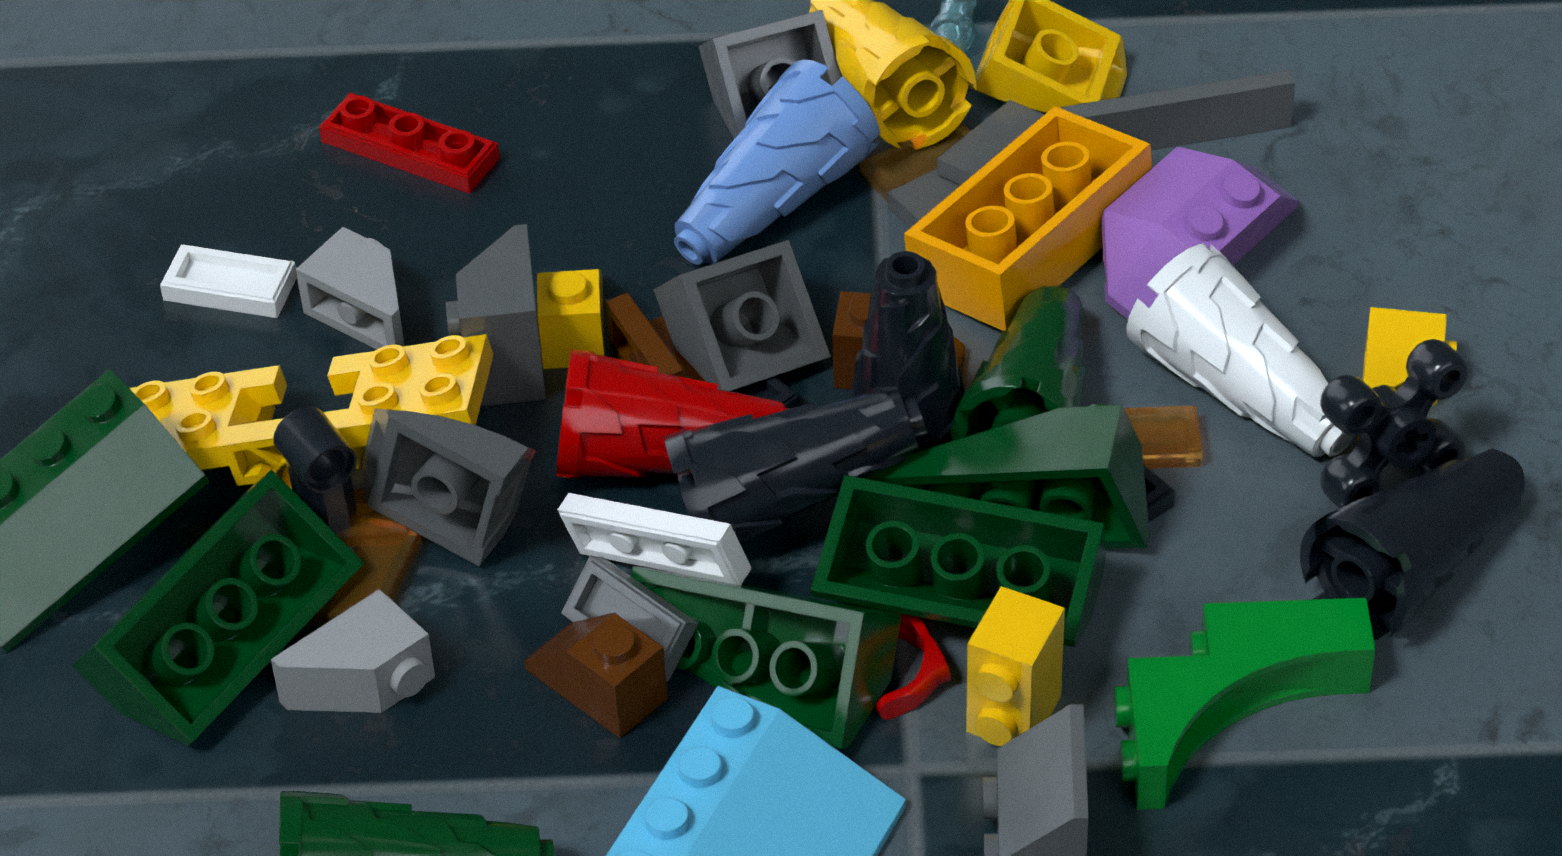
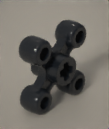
[1320,339,1468,508]

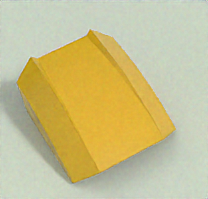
[970,0,1127,114]

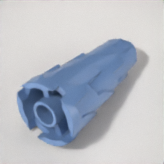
[674,59,880,265]

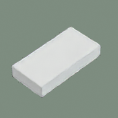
[160,244,297,318]

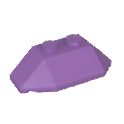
[1101,146,1299,319]

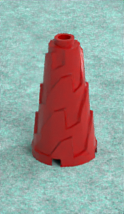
[556,349,791,478]

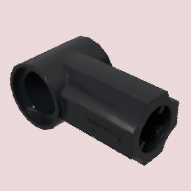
[273,407,357,535]

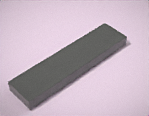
[1061,70,1295,150]

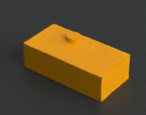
[904,106,1152,331]

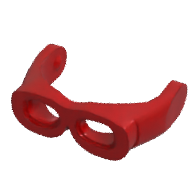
[873,608,951,720]

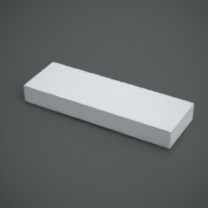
[557,493,752,585]

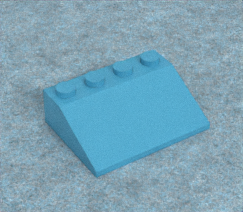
[606,686,906,856]

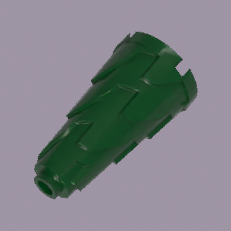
[951,286,1087,441]
[279,791,554,856]

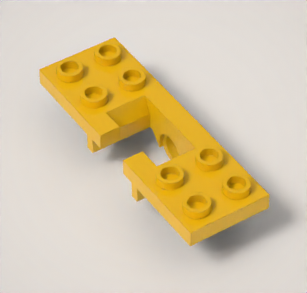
[130,334,494,489]

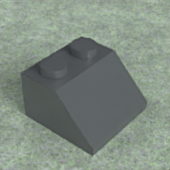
[698,10,841,139]
[446,224,546,407]
[654,240,831,391]
[983,704,1088,856]

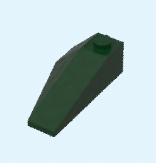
[864,404,1150,549]
[631,566,902,749]

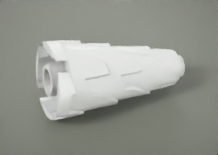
[1126,243,1354,457]

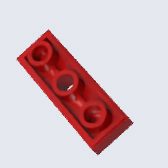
[319,92,500,194]

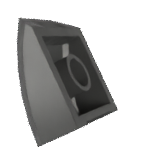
[362,408,536,566]

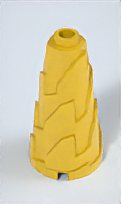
[809,0,976,150]

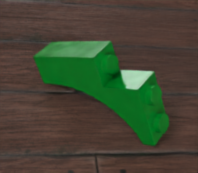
[1113,598,1375,810]

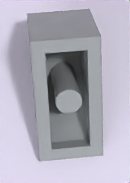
[296,227,405,349]
[271,589,435,713]

